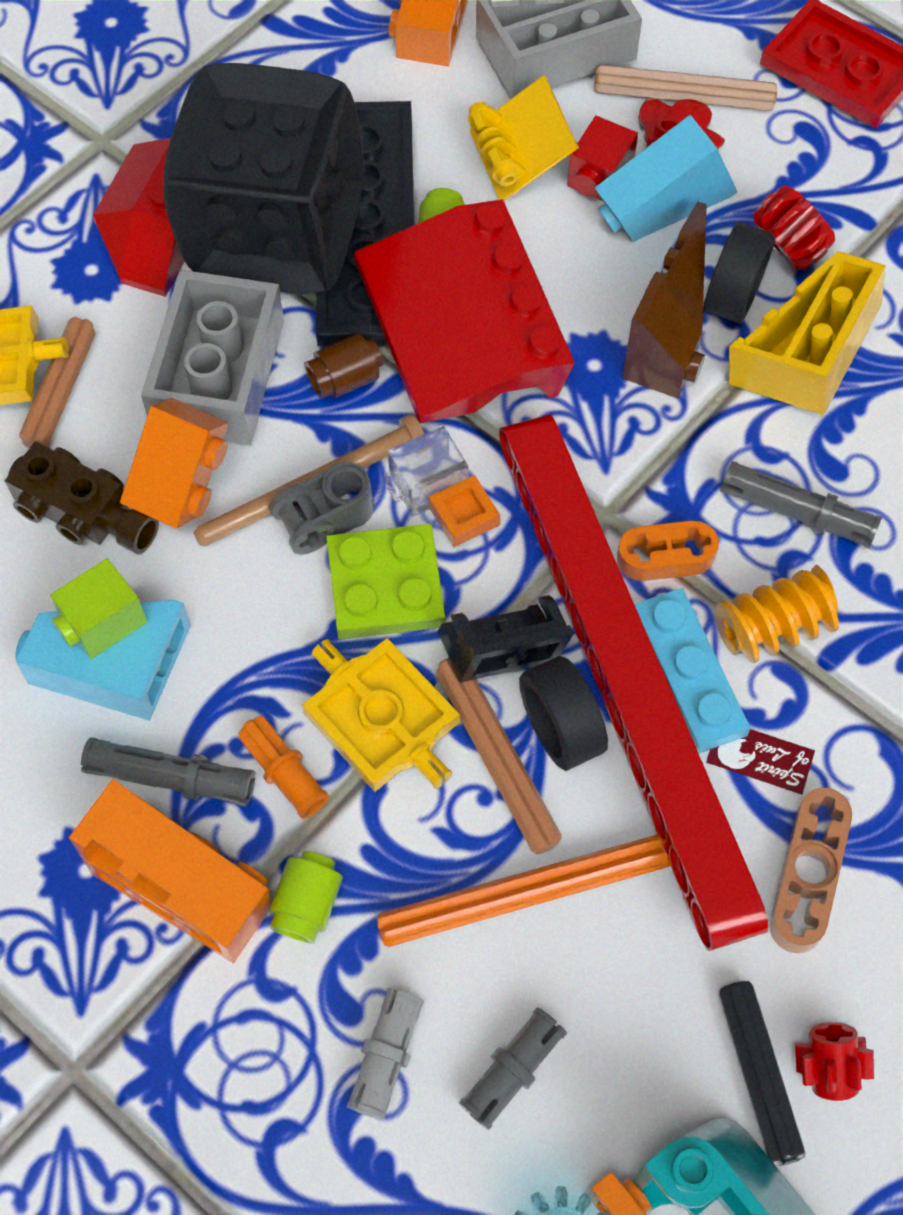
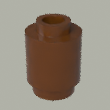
[304,333,384,399]

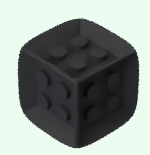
[163,63,364,294]

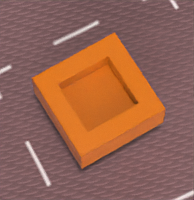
[428,475,500,547]
[587,1172,652,1215]

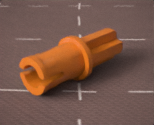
[238,716,330,819]

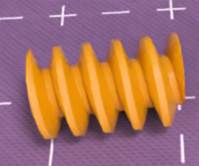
[715,564,839,663]

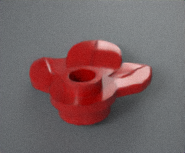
[638,98,725,149]

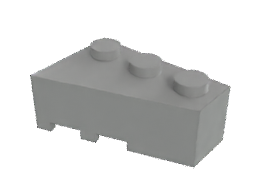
[476,0,642,98]

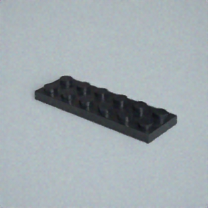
[316,101,414,346]

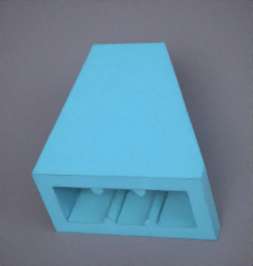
[595,115,738,242]
[15,600,191,721]

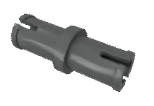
[458,1007,567,1130]

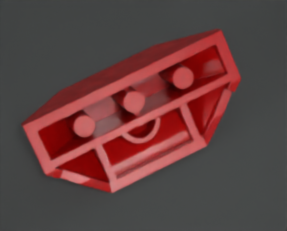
[93,138,185,297]

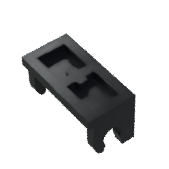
[438,595,574,683]

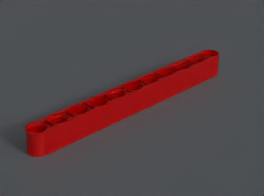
[499,414,768,952]

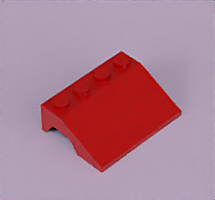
[354,199,575,423]

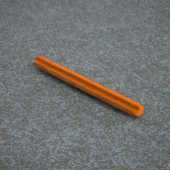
[377,834,670,947]

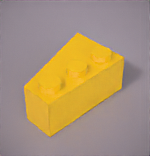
[729,251,886,415]

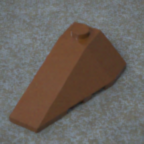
[622,201,707,399]

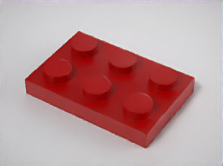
[760,0,903,129]

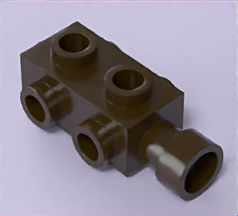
[4,441,159,554]

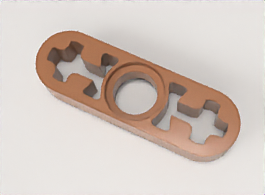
[769,788,852,953]

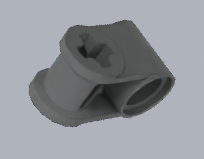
[269,462,374,555]

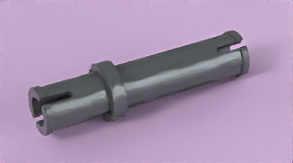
[720,461,882,549]
[81,737,255,807]

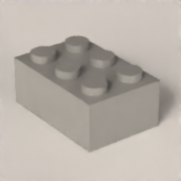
[141,270,284,445]

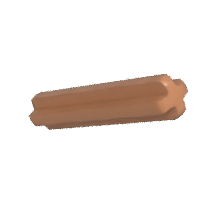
[19,317,96,448]

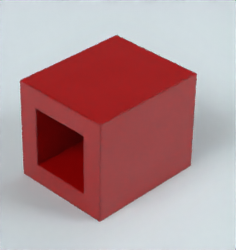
[567,115,638,201]

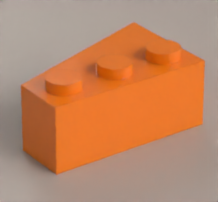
[69,779,272,964]

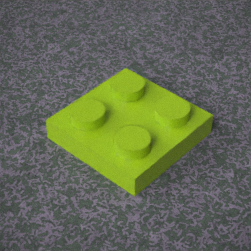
[326,523,445,640]

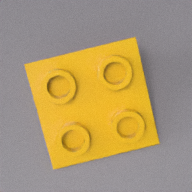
[468,75,579,201]

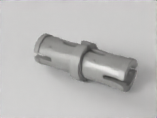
[346,988,424,1120]

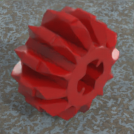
[753,185,836,271]

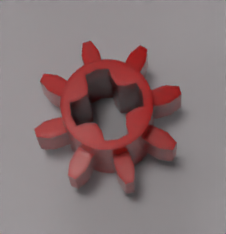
[795,1022,874,1101]

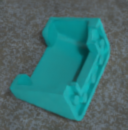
[633,1118,815,1215]

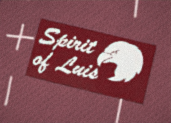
[706,729,815,795]

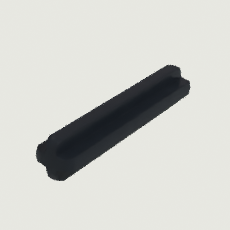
[719,981,806,1166]

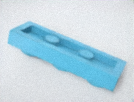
[635,588,751,754]

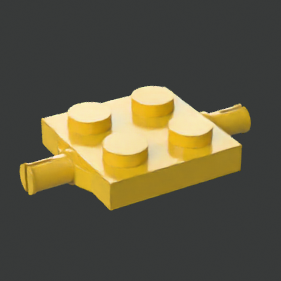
[0,306,69,405]
[302,638,460,792]

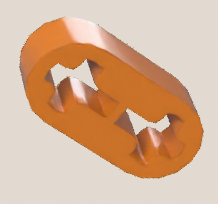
[617,521,719,581]

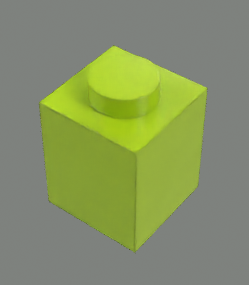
[50,557,147,659]

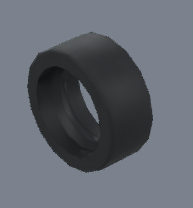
[703,222,776,324]
[519,656,608,771]

